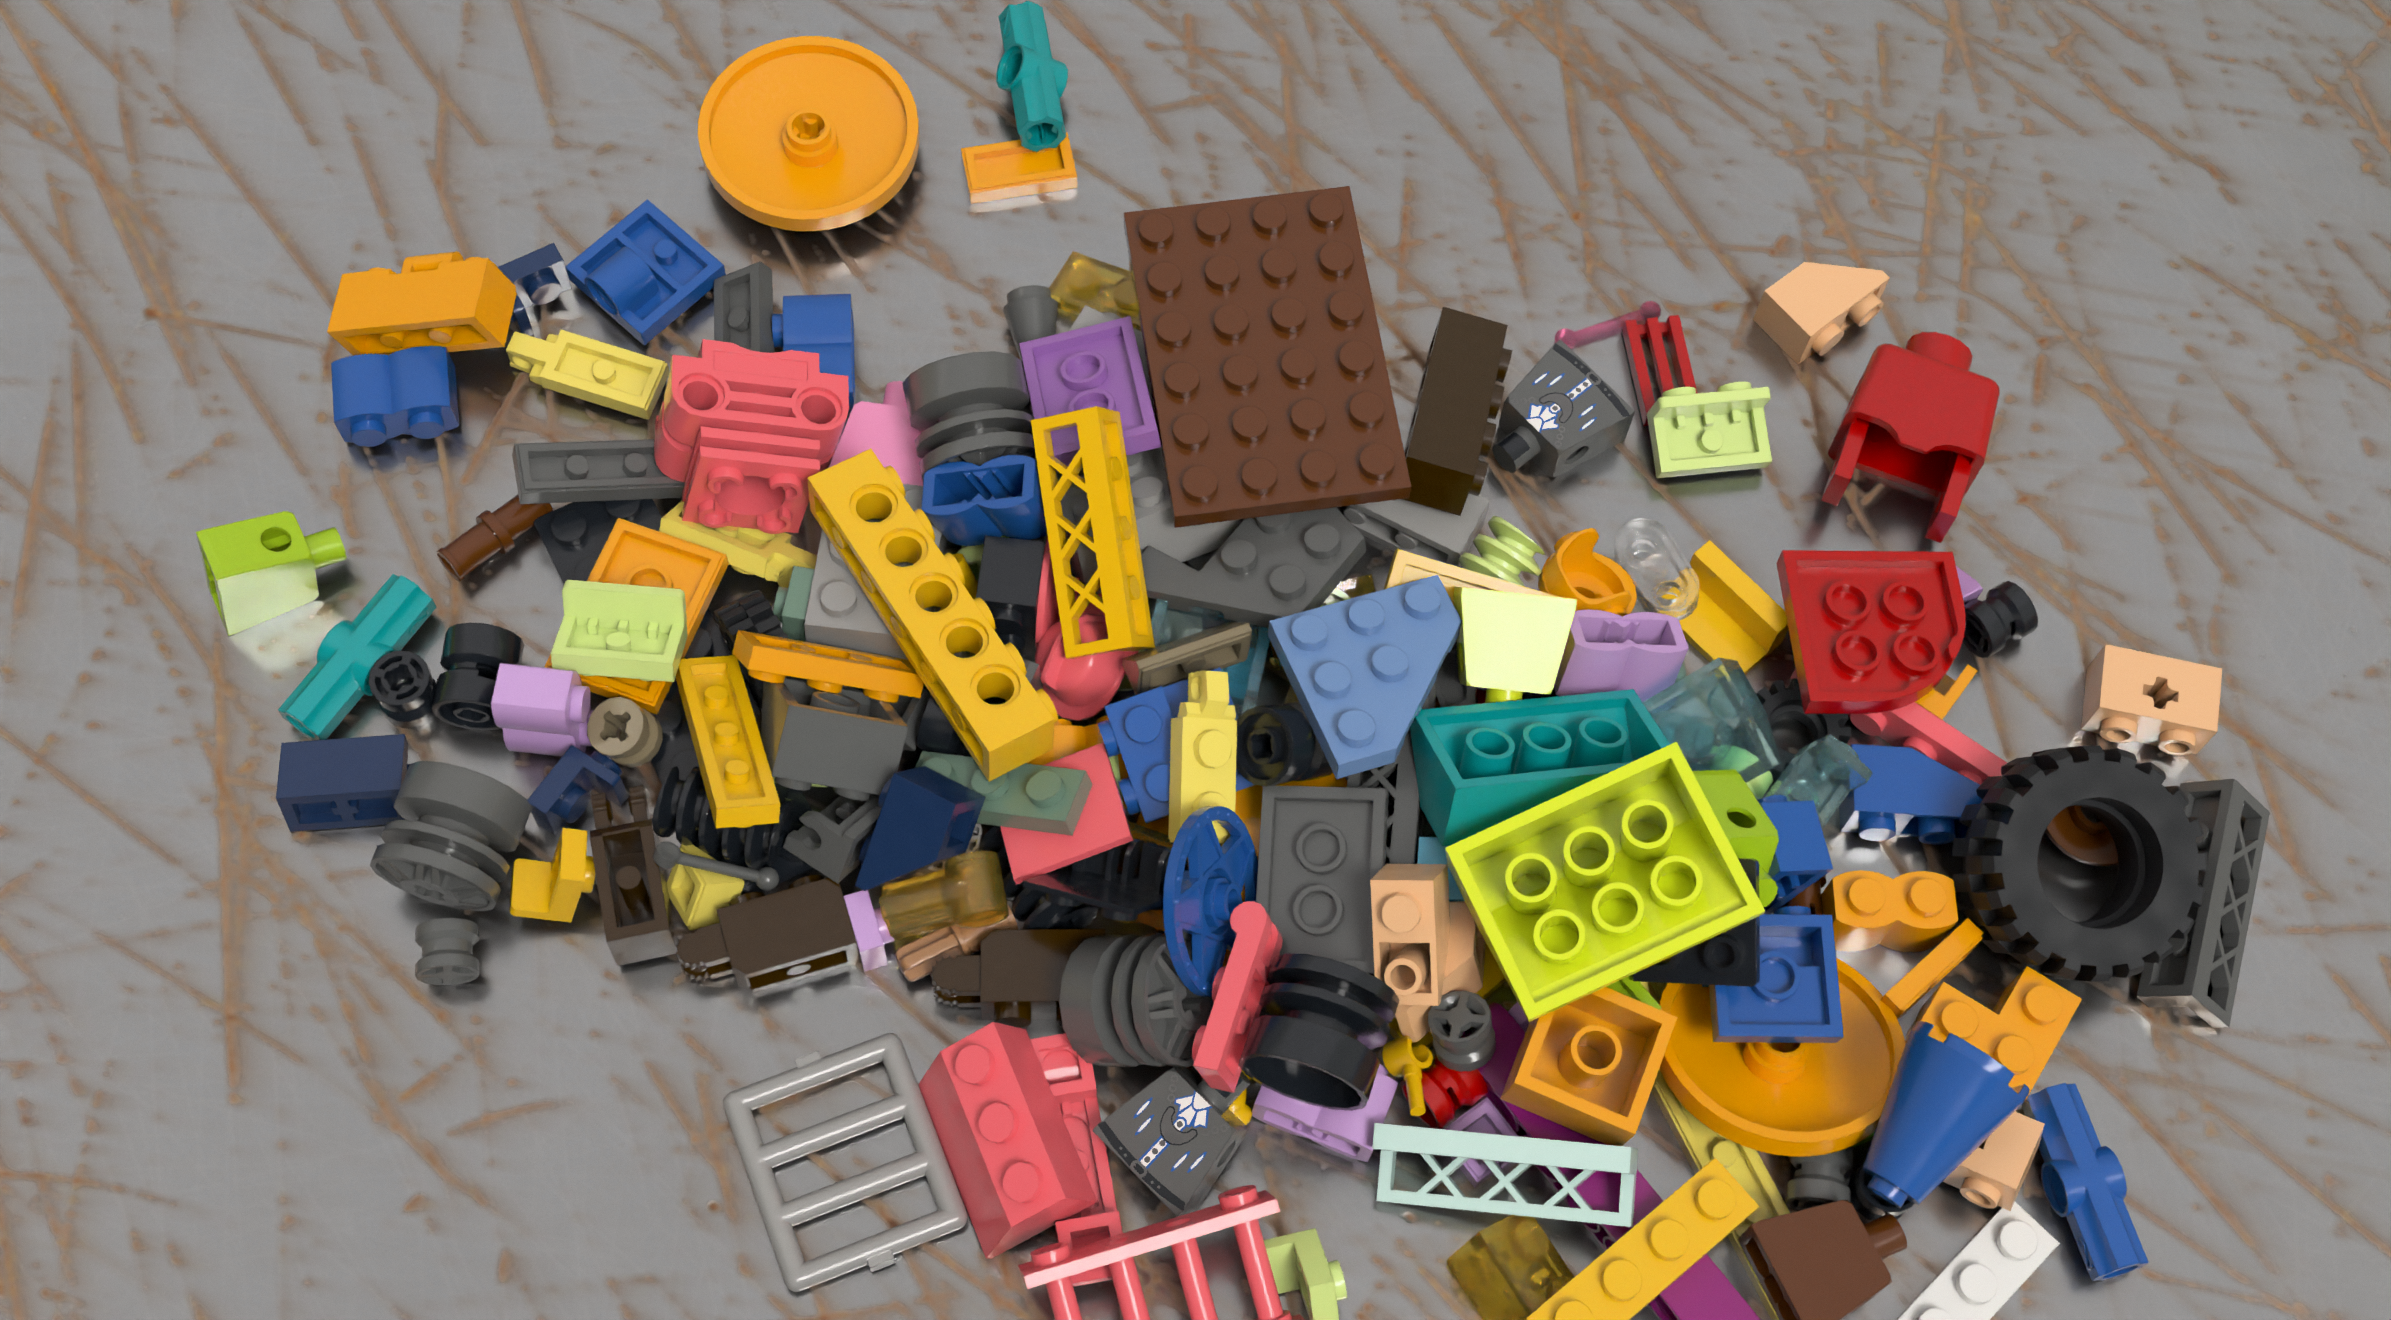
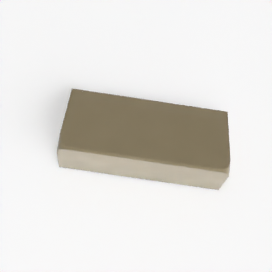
[1122,622,1252,695]

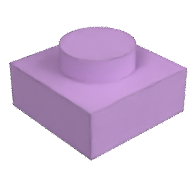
[844,890,895,972]

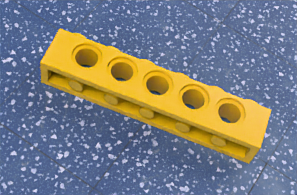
[807,448,1058,782]

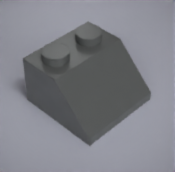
[761,676,909,801]

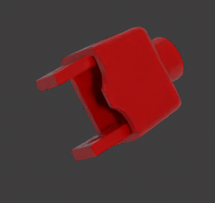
[1821,332,2000,543]

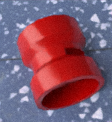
[1400,1054,1488,1129]

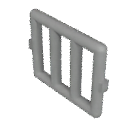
[723,1033,968,1292]

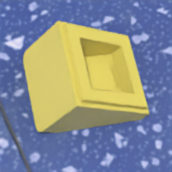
[667,844,745,930]

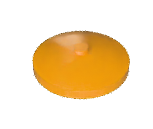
[698,36,919,231]
[1659,958,1906,1157]

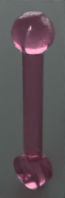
[1554,301,1661,351]

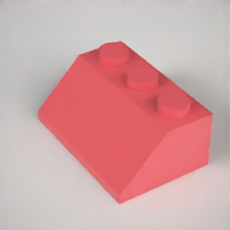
[918,1022,1098,1259]

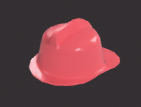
[1035,593,1139,721]

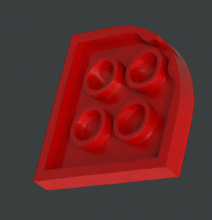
[1776,550,1966,714]

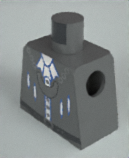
[1492,339,1635,477]
[1092,1067,1251,1217]

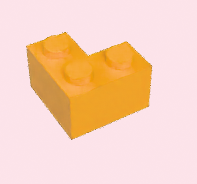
[1904,966,2082,1101]

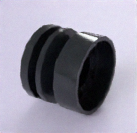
[1238,953,1400,1111]

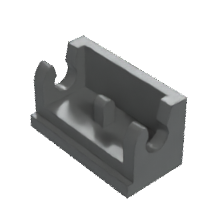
[783,794,881,884]

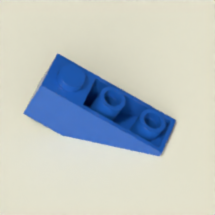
[1838,744,1982,845]

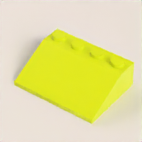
[1445,742,1765,1022]

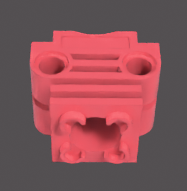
[654,339,849,534]

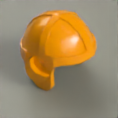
[1538,528,1637,617]

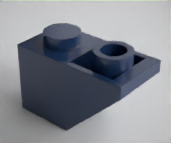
[855,766,986,891]

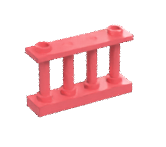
[1018,1185,1305,1320]

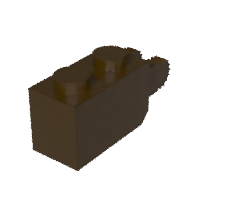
[590,785,677,966]
[675,875,861,993]
[931,929,1105,1028]

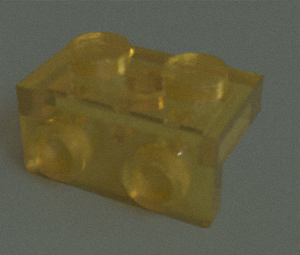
[1447,1215,1574,1320]

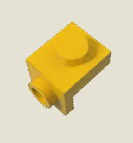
[509,828,596,923]

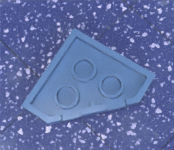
[1268,575,1462,779]

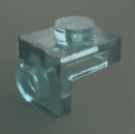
[1765,734,1873,830]

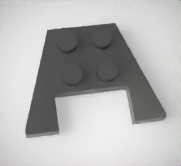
[1141,507,1366,628]

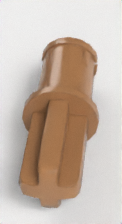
[895,898,1018,982]

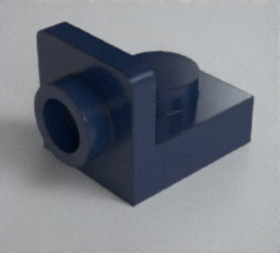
[498,243,571,336]
[527,745,628,836]

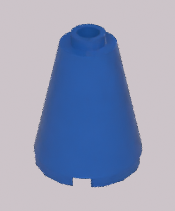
[1862,1021,2030,1208]

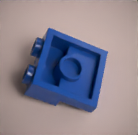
[1097,667,1254,824]
[1702,906,1844,1043]

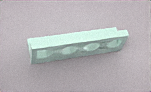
[1372,1123,1638,1227]

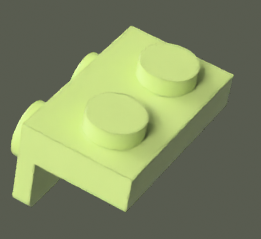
[1647,382,1772,478]
[551,580,688,682]

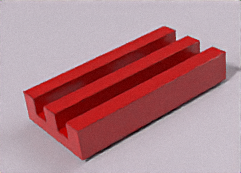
[1622,315,1698,426]

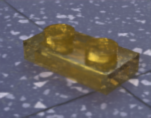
[1049,251,1142,332]

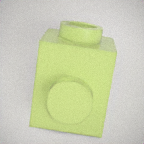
[1264,1228,1347,1320]

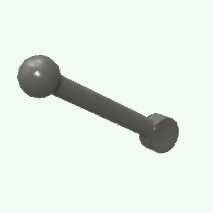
[653,841,779,891]

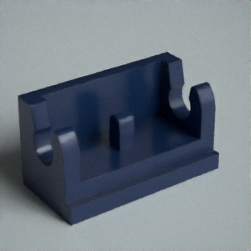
[276,734,410,832]

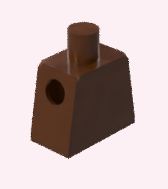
[1738,1200,1907,1320]

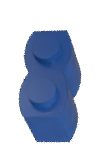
[772,294,856,412]
[331,346,459,447]
[921,455,1047,546]

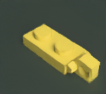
[506,330,670,420]
[659,501,817,588]
[1168,670,1237,845]

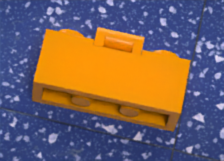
[327,251,517,356]

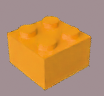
[1500,987,1678,1146]

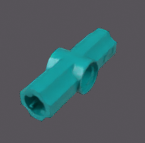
[996,1,1068,152]
[278,574,437,741]

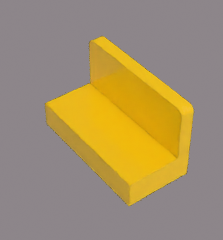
[1653,540,1788,683]

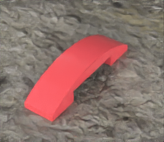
[1030,1033,1123,1287]

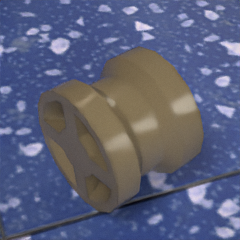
[587,697,663,767]

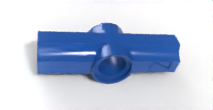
[2022,1083,2149,1281]

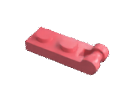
[1192,901,1283,1093]

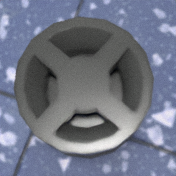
[415,918,480,985]
[1428,991,1496,1071]

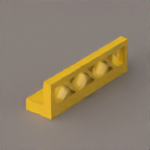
[1031,406,1155,659]

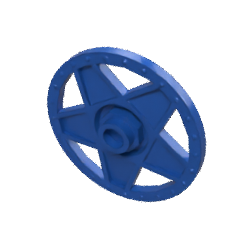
[1163,806,1258,997]

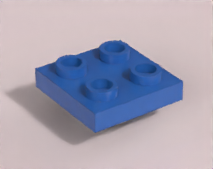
[565,199,726,346]

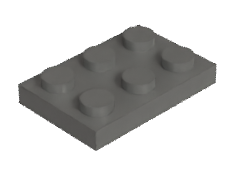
[1256,785,1389,976]

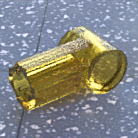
[879,851,1009,940]

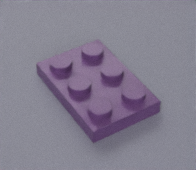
[1019,316,1162,473]

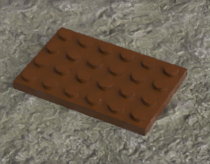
[1124,186,1411,528]

